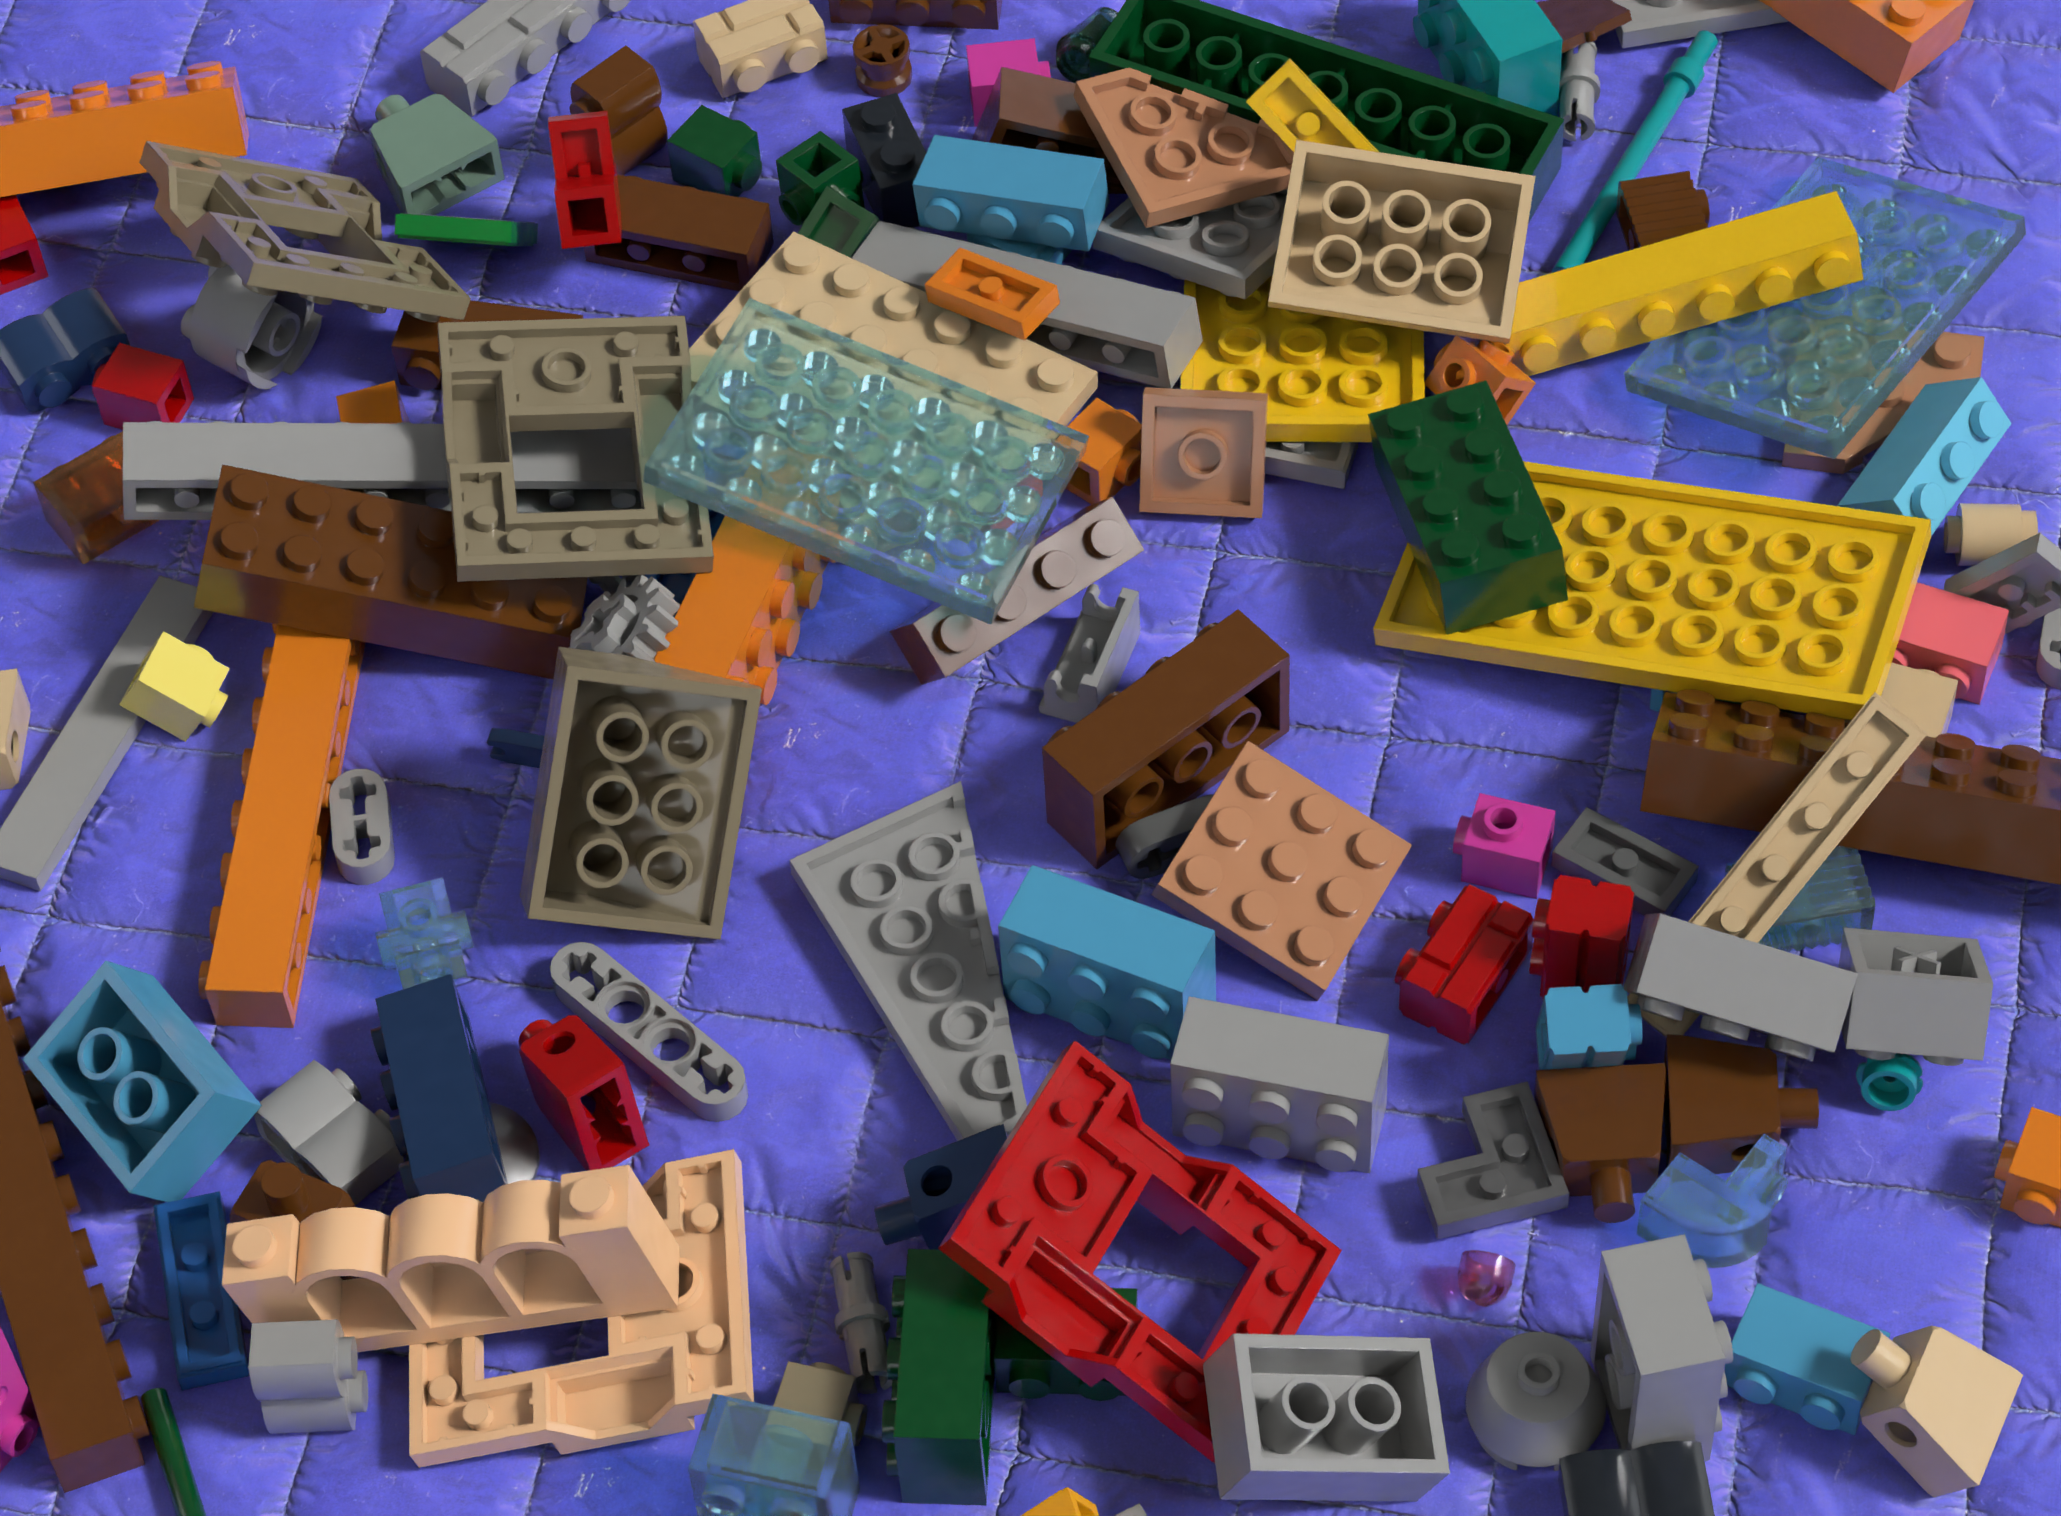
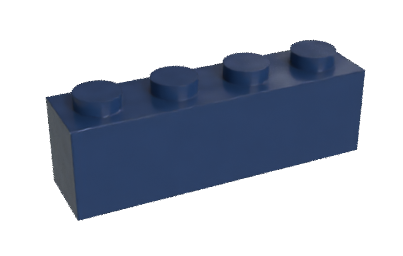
[370,974,508,1202]

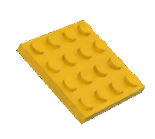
[1180,275,1425,442]

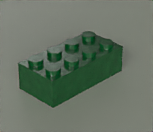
[1368,380,1568,635]

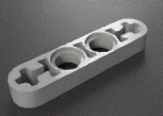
[550,942,748,1122]

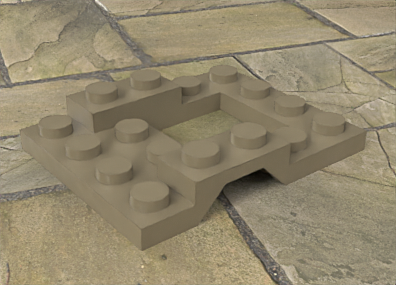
[139,141,471,322]
[438,316,714,582]

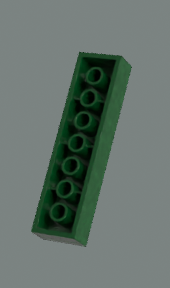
[1089,0,1564,224]

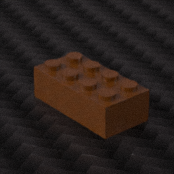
[1042,609,1290,869]

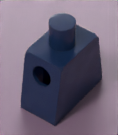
[874,1124,1009,1250]

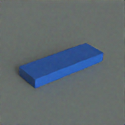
[153,1191,250,1391]

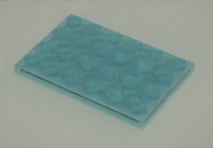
[1624,157,2026,459]
[643,298,1089,625]

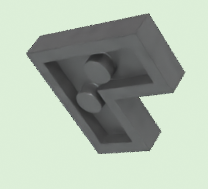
[1417,1082,1569,1240]

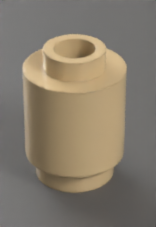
[1944,503,2038,566]

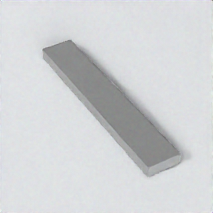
[0,576,213,891]

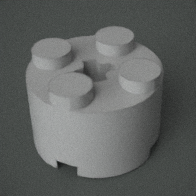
[181,265,322,389]

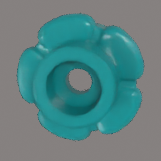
[1856,1053,1923,1111]

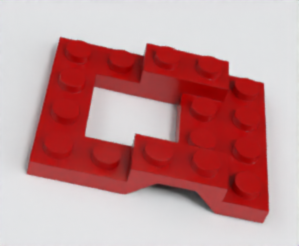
[938,1040,1342,1464]

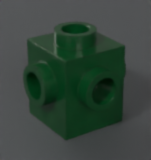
[776,131,865,225]

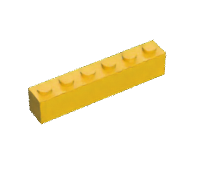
[1504,191,1864,376]

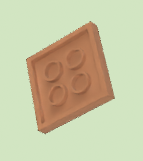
[1151,741,1412,1001]

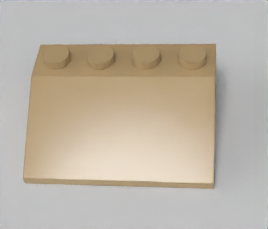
[1268,140,1536,344]

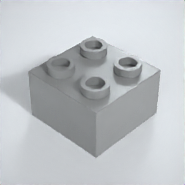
[1838,927,1993,1066]

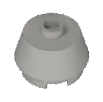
[1465,1332,1606,1471]

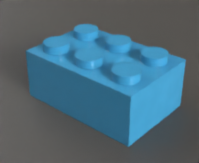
[998,865,1216,1060]
[22,961,262,1202]

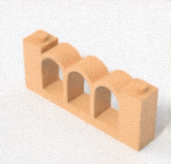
[222,1165,680,1353]

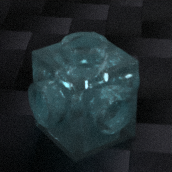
[375,877,474,989]

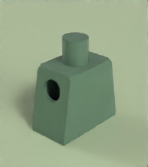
[369,94,505,215]

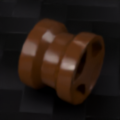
[853,24,912,97]

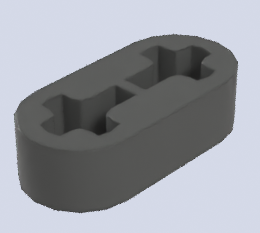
[1115,794,1214,879]

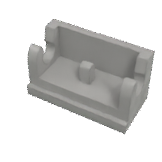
[1039,584,1140,723]

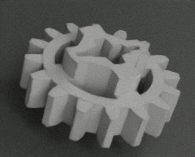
[568,575,680,662]

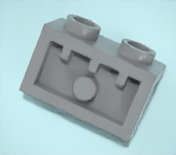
[1944,533,2061,635]

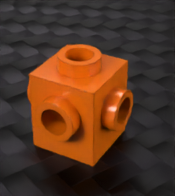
[1425,336,1536,425]

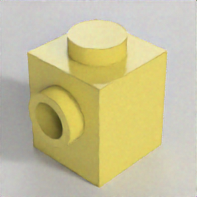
[119,631,230,742]

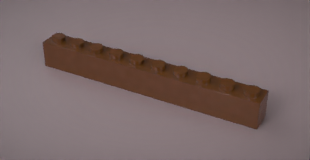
[0,947,150,1493]

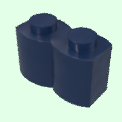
[0,288,130,412]

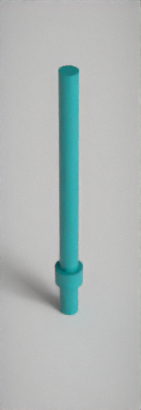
[1552,30,1718,273]

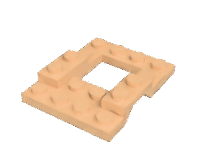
[409,1149,754,1468]

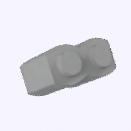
[254,1060,404,1205]
[248,1319,368,1434]

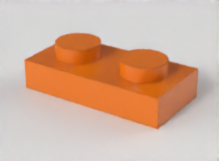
[924,247,1060,340]

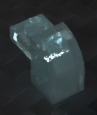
[1637,1134,1788,1268]

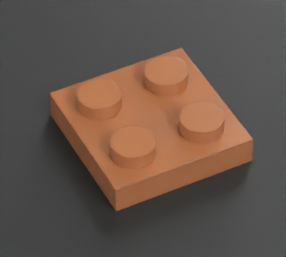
[1139,387,1268,518]

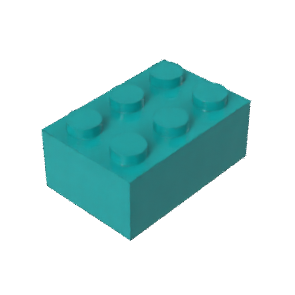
[1413,0,1563,116]

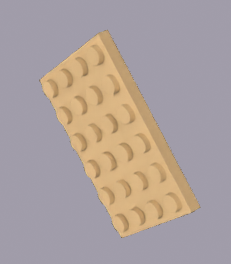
[689,231,1098,547]

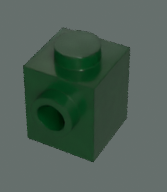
[667,105,762,197]

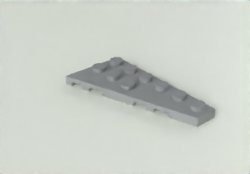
[789,781,1027,1141]

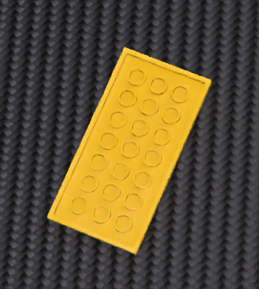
[1373,461,1931,720]

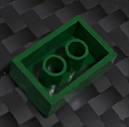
[882,1249,996,1505]

